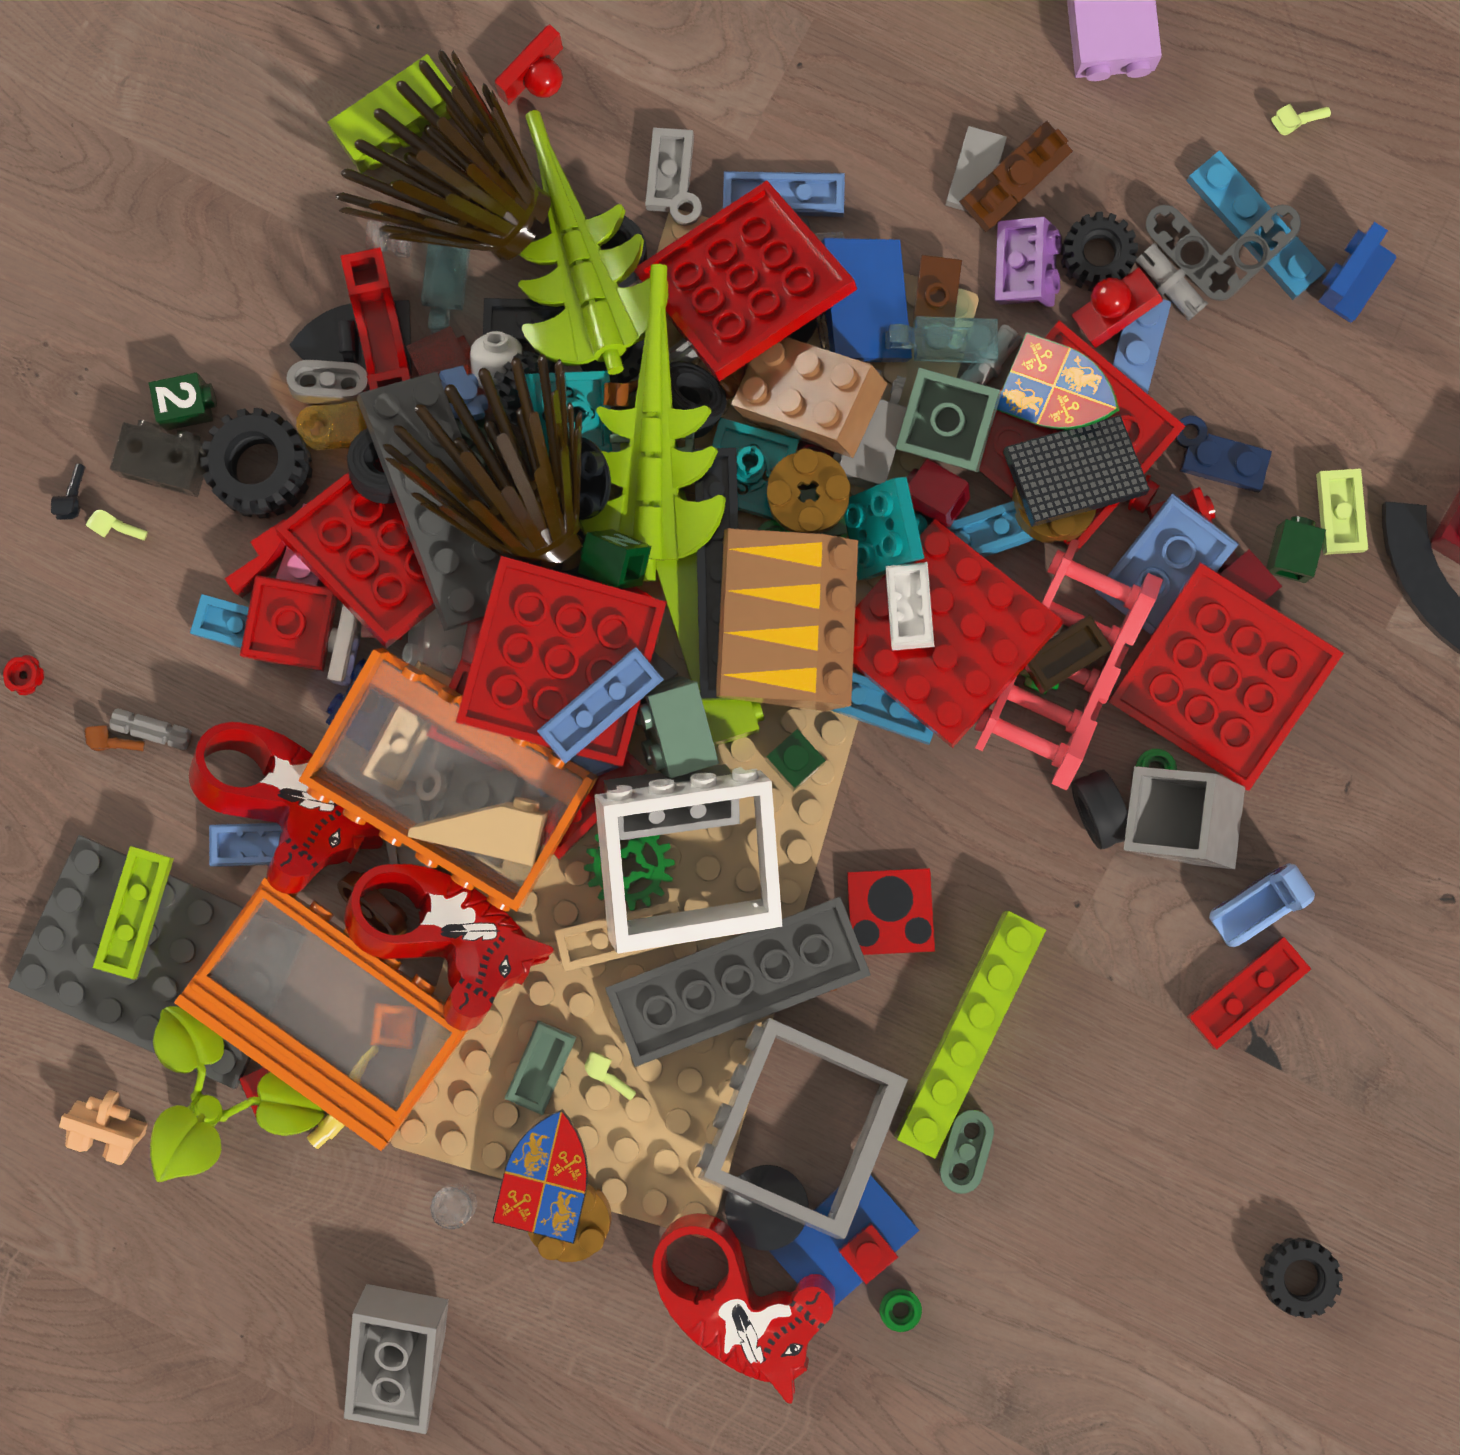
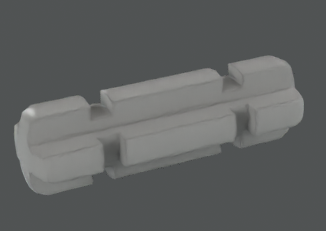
[109,708,192,750]

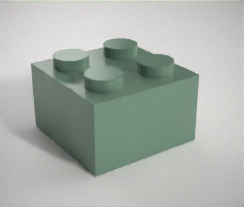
[895,368,1001,473]
[635,676,719,778]

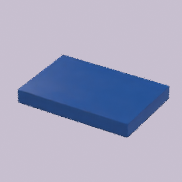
[821,238,912,362]
[769,1175,919,1307]

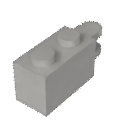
[833,369,907,489]

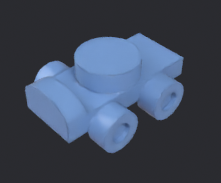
[439,365,488,424]

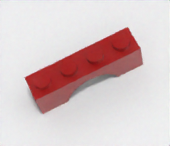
[340,247,411,390]

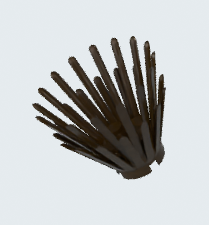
[336,49,551,260]
[383,354,586,569]

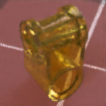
[296,401,367,450]

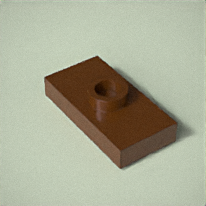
[910,255,962,343]

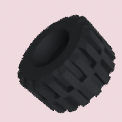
[200,408,313,519]

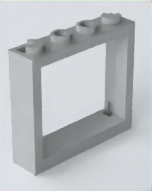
[697,1018,908,1239]

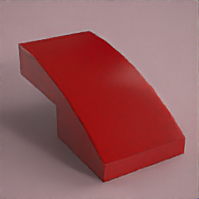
[224,519,287,598]

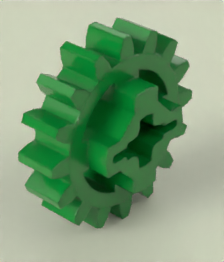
[584,834,675,911]

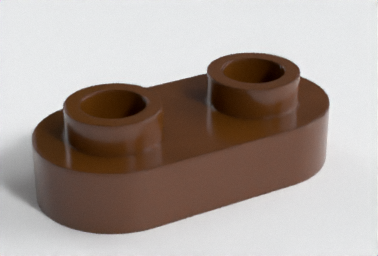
[337,871,407,935]

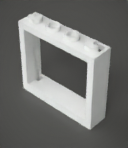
[595,767,782,954]

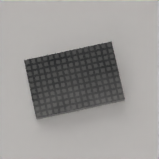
[1003,415,1150,527]

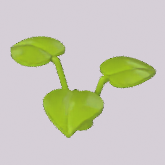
[150,1006,325,1182]

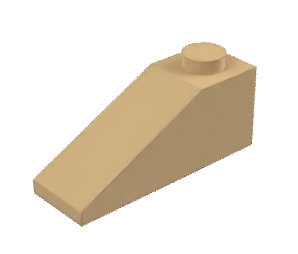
[408,797,549,866]

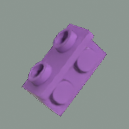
[995,217,1062,307]

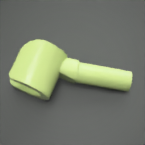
[1271,104,1331,136]
[86,510,148,541]
[585,1051,636,1100]

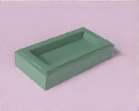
[504,1020,577,1115]

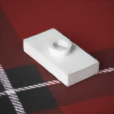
[885,562,935,651]
[327,605,361,686]

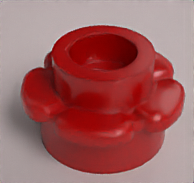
[1128,474,1160,513]
[3,655,44,695]

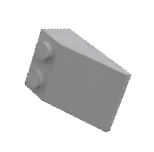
[344,1284,449,1434]

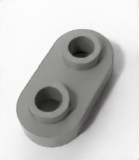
[286,360,370,406]

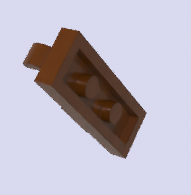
[959,121,1073,232]

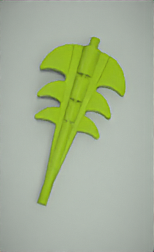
[518,110,668,375]
[579,264,726,581]

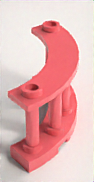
[974,539,1163,791]

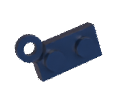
[1175,415,1272,493]

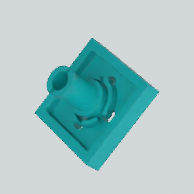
[525,371,612,456]
[712,417,799,520]
[844,477,927,580]

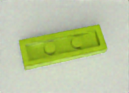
[92,846,174,979]

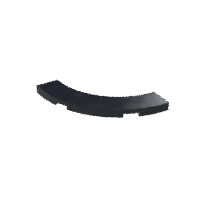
[1382,501,1460,654]

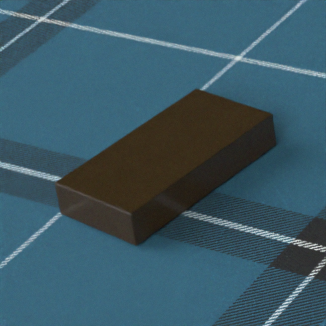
[1025,615,1112,694]

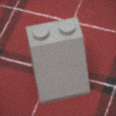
[1124,766,1245,869]

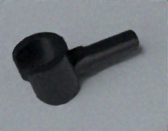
[51,464,86,520]

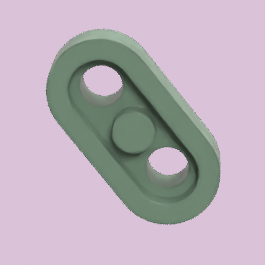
[939,1109,994,1194]

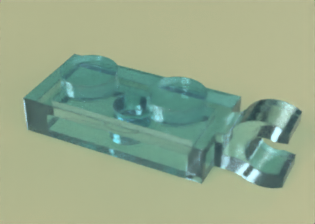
[421,244,470,336]
[885,316,998,363]

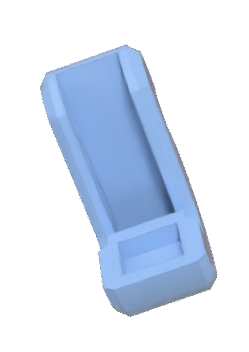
[1209,863,1315,948]

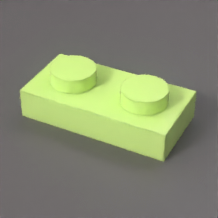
[1316,469,1368,555]

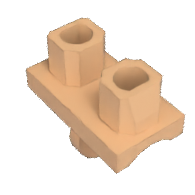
[59,1090,148,1165]

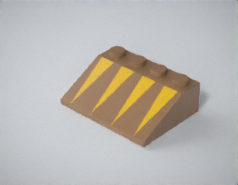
[716,528,858,711]

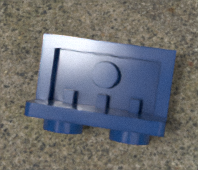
[1318,222,1396,322]

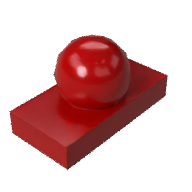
[495,24,563,106]
[1071,267,1163,348]

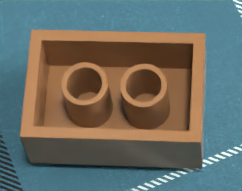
[731,337,887,458]

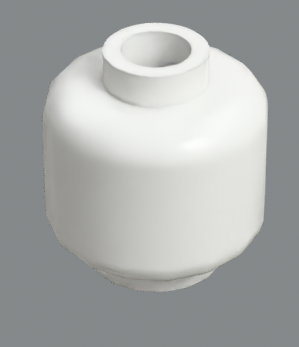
[470,331,523,389]

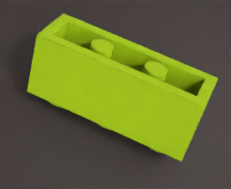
[327,54,452,173]

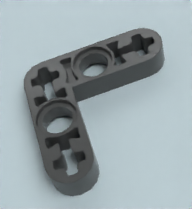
[1146,204,1301,301]

